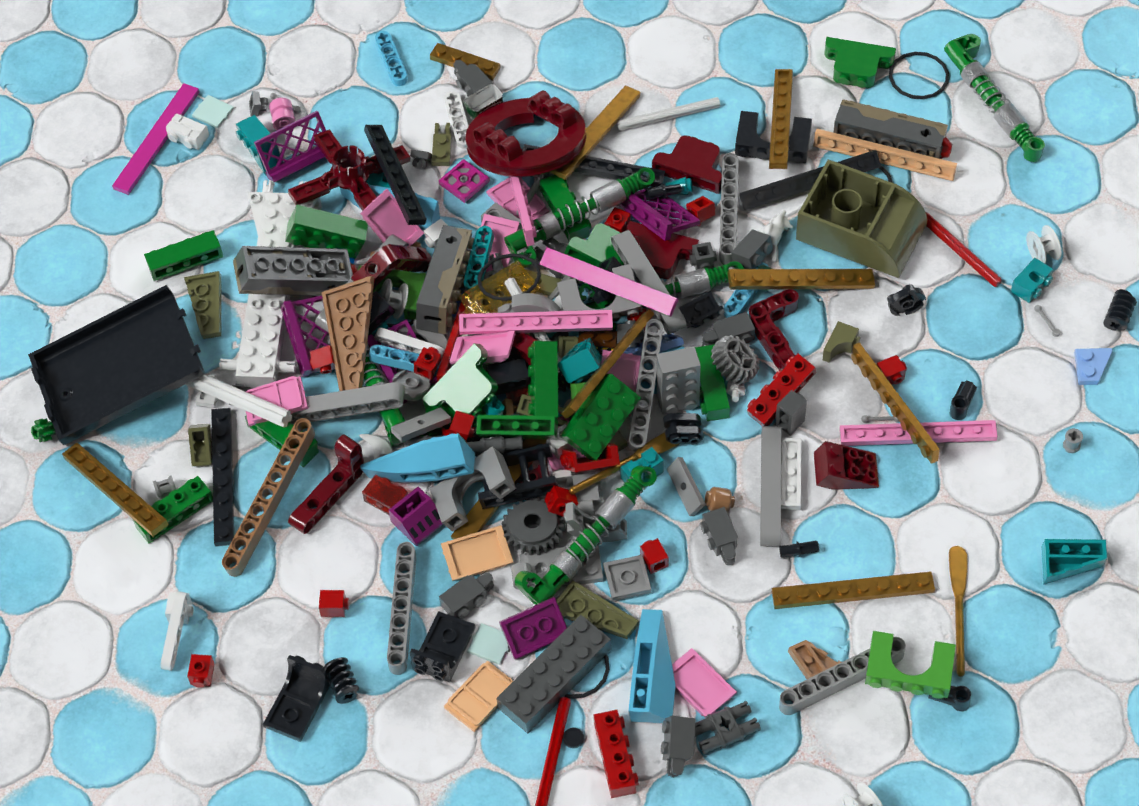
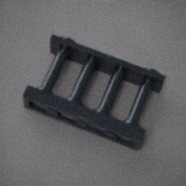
[478,443,558,509]

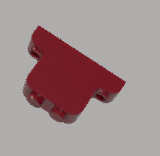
[652,135,722,194]
[627,221,699,279]

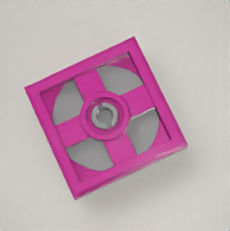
[438,159,490,203]

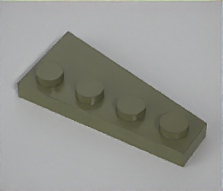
[184,271,221,339]
[556,580,639,639]

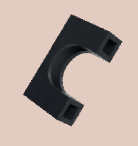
[735,111,812,164]

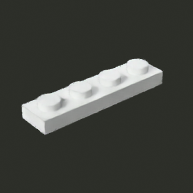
[781,438,801,510]

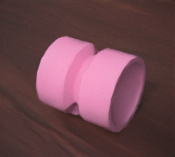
[269,98,295,130]

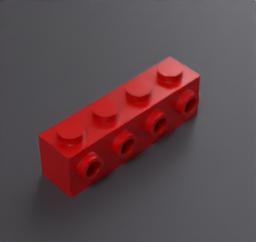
[747,353,817,426]
[593,709,639,798]

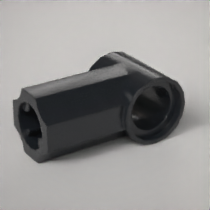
[949,380,977,420]
[929,686,971,712]

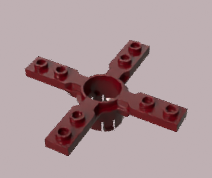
[288,129,411,211]

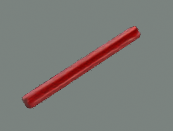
[926,212,1002,287]
[535,697,571,806]

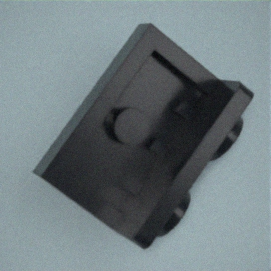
[679,291,724,328]

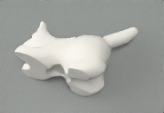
[759,209,793,262]

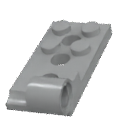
[511,545,603,589]

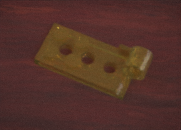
[458,260,540,314]

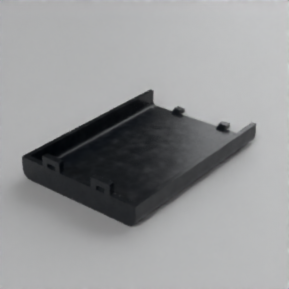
[28,285,205,445]

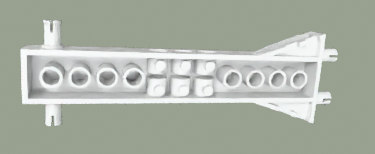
[219,180,322,389]

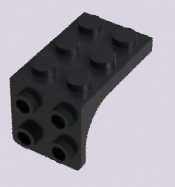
[410,611,476,682]
[263,655,330,742]

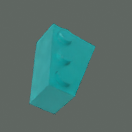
[236,115,283,176]
[558,338,602,384]
[1041,539,1107,585]

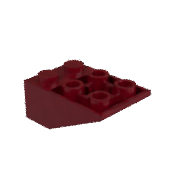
[814,441,879,490]

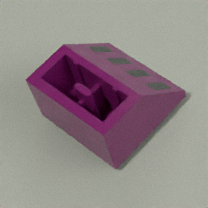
[388,486,444,546]

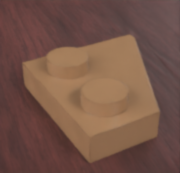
[788,640,841,679]

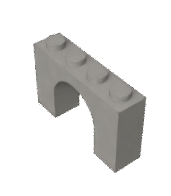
[557,264,642,321]
[430,446,516,532]

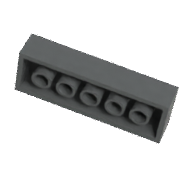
[496,615,612,734]

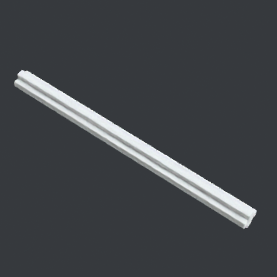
[185,374,292,427]

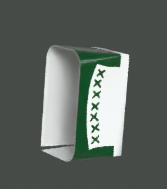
[463,84,503,120]

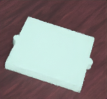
[192,95,234,129]
[467,623,509,665]

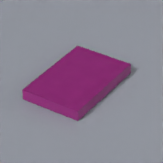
[499,597,567,660]

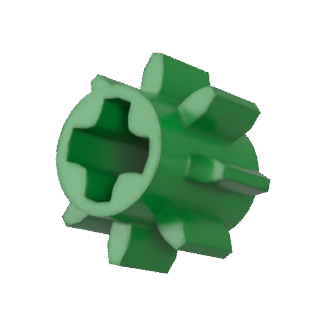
[31,418,55,442]

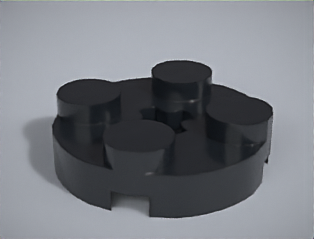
[887,284,926,316]

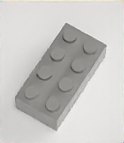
[657,346,700,415]

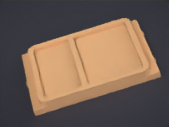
[441,525,513,581]
[444,661,513,732]

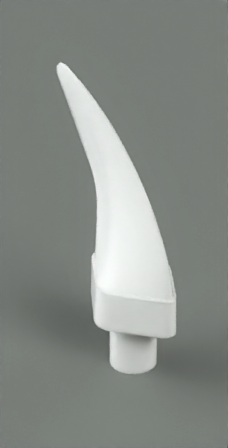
[726,379,745,402]
[359,434,393,459]

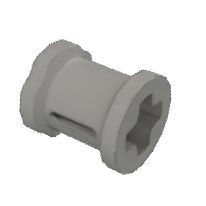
[1063,428,1083,453]
[153,475,176,498]

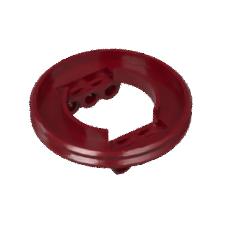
[465,90,586,177]

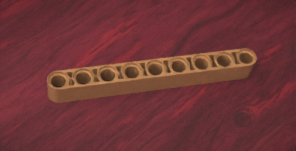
[222,418,315,577]

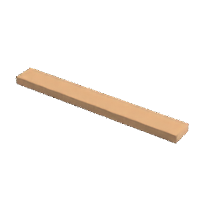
[813,129,957,181]

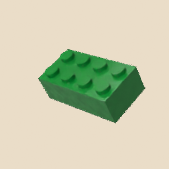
[285,205,368,259]
[560,374,641,460]

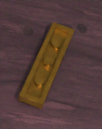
[430,43,500,80]

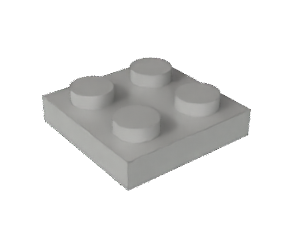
[603,555,651,601]

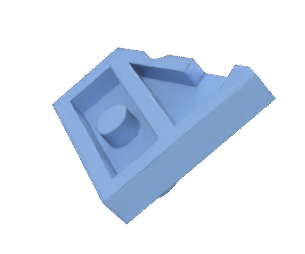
[1074,348,1113,385]

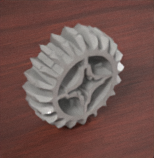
[711,335,760,385]

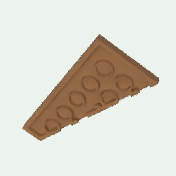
[322,276,374,391]

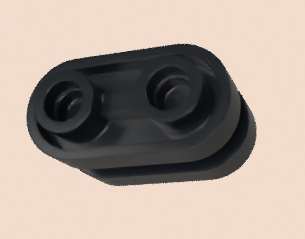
[663,413,704,445]

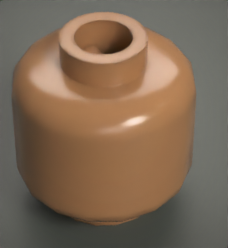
[704,487,735,512]

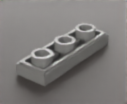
[391,407,451,442]
[667,457,706,516]

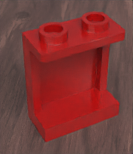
[560,443,620,472]

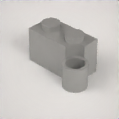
[572,473,604,516]

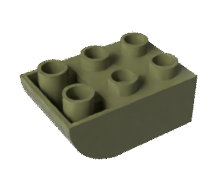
[796,159,927,278]

